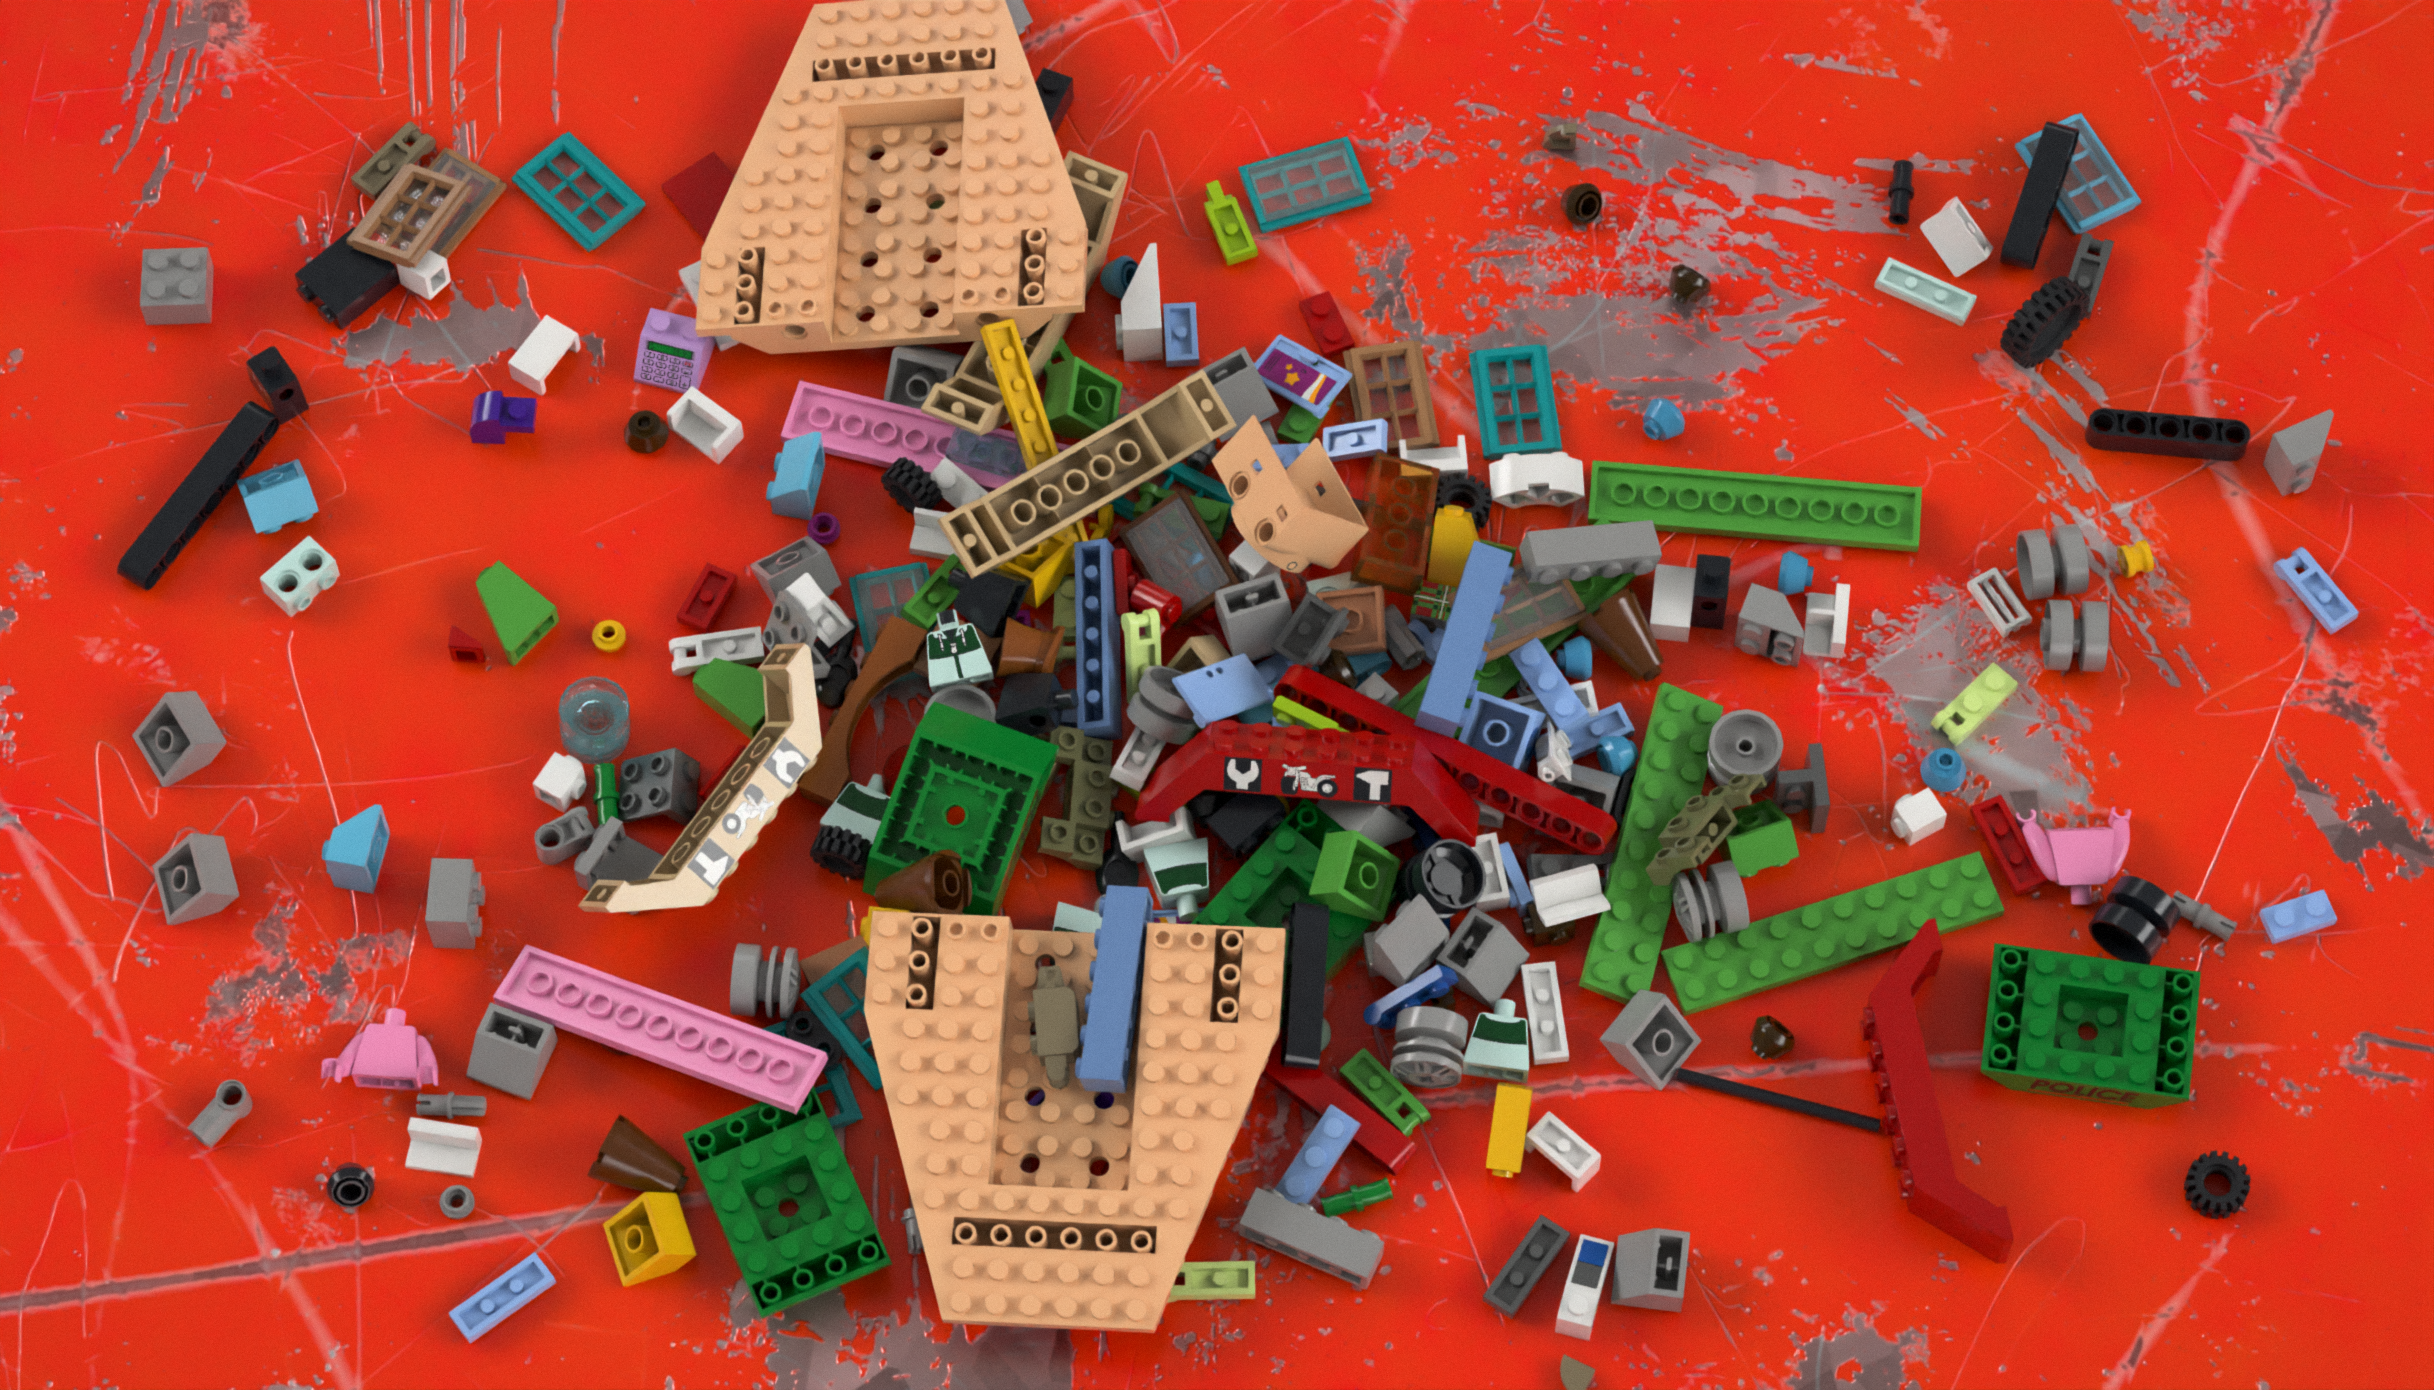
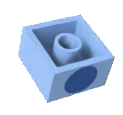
[1458,690,1546,773]

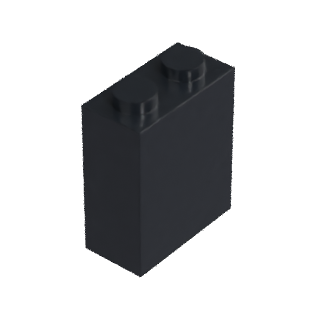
[295,227,400,330]

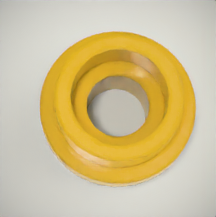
[592,620,626,653]

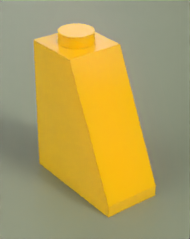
[1427,505,1480,588]
[1486,1082,1533,1178]

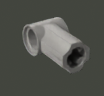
[1385,603,1427,671]
[188,1080,253,1149]

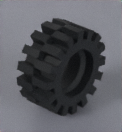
[881,457,943,516]
[1430,474,1492,533]
[810,825,872,879]
[2184,1151,2251,1219]

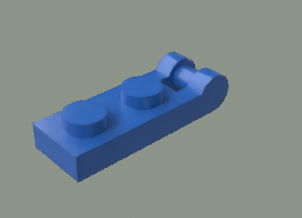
[1363,964,1459,1030]

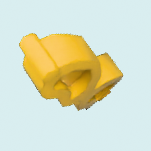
[1089,504,1114,540]

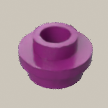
[807,512,841,545]

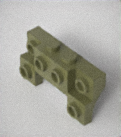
[1037,725,1117,872]
[1645,773,1767,886]

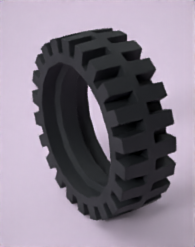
[2000,276,2090,369]

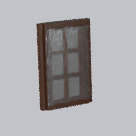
[1119,488,1241,630]

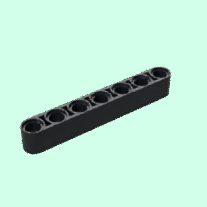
[117,401,280,591]

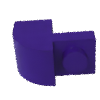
[470,391,538,444]

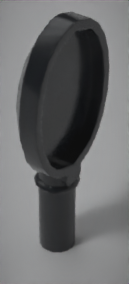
[815,618,858,709]
[1095,811,1139,896]

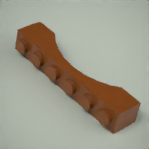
[797,615,928,809]

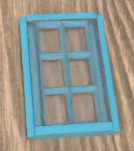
[2015,113,2141,236]

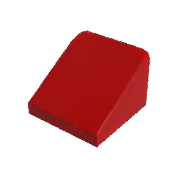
[448,625,486,663]

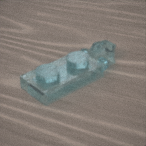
[945,427,1027,478]

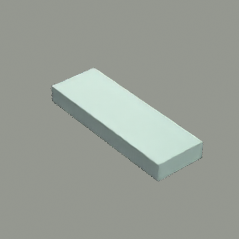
[1874,257,1977,326]

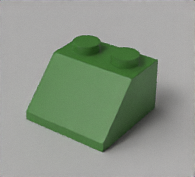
[1043,356,1123,439]
[1717,799,1799,878]
[1309,830,1401,922]

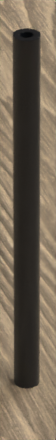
[1676,1068,1881,1133]

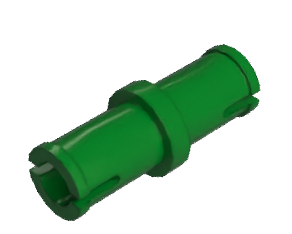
[593,763,620,827]
[1320,1177,1393,1218]

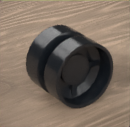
[1396,839,1486,922]
[2088,876,2181,965]

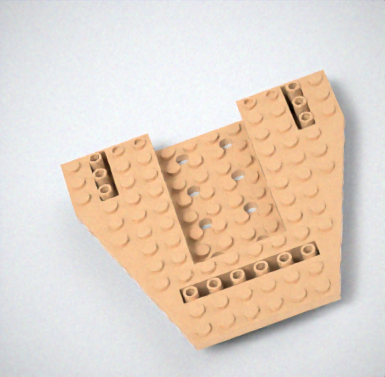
[695,0,1088,354]
[864,911,1286,1333]

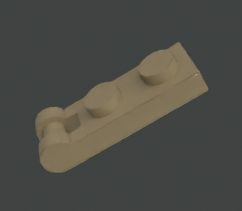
[351,121,436,202]

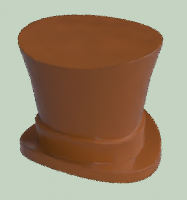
[995,617,1065,677]

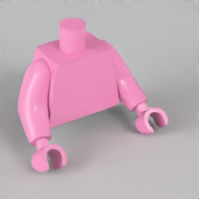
[2016,807,2132,905]
[321,1008,439,1091]

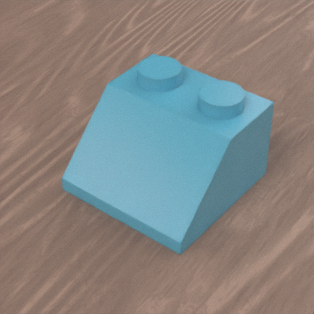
[766,432,826,520]
[236,459,319,534]
[322,804,391,894]

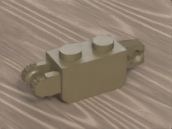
[1028,965,1082,1090]

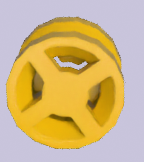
[2117,540,2154,578]

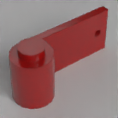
[1120,579,1182,683]

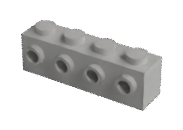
[1519,520,1662,584]
[1239,1187,1384,1290]

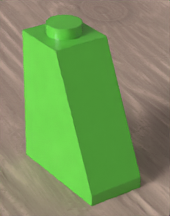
[475,560,559,666]
[692,658,766,740]

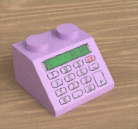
[633,308,716,394]

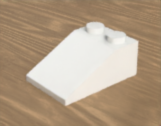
[1115,243,1163,362]

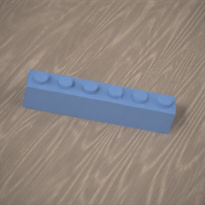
[1074,538,1122,741]
[1414,540,1514,738]
[1075,885,1154,1093]

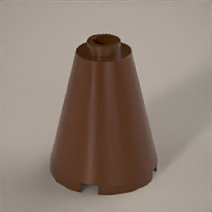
[1577,588,1664,683]
[875,850,972,915]
[587,1114,689,1196]

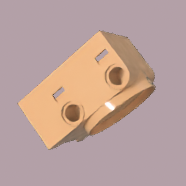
[1211,415,1369,573]

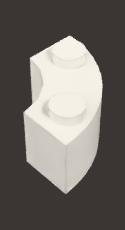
[1489,452,1585,509]

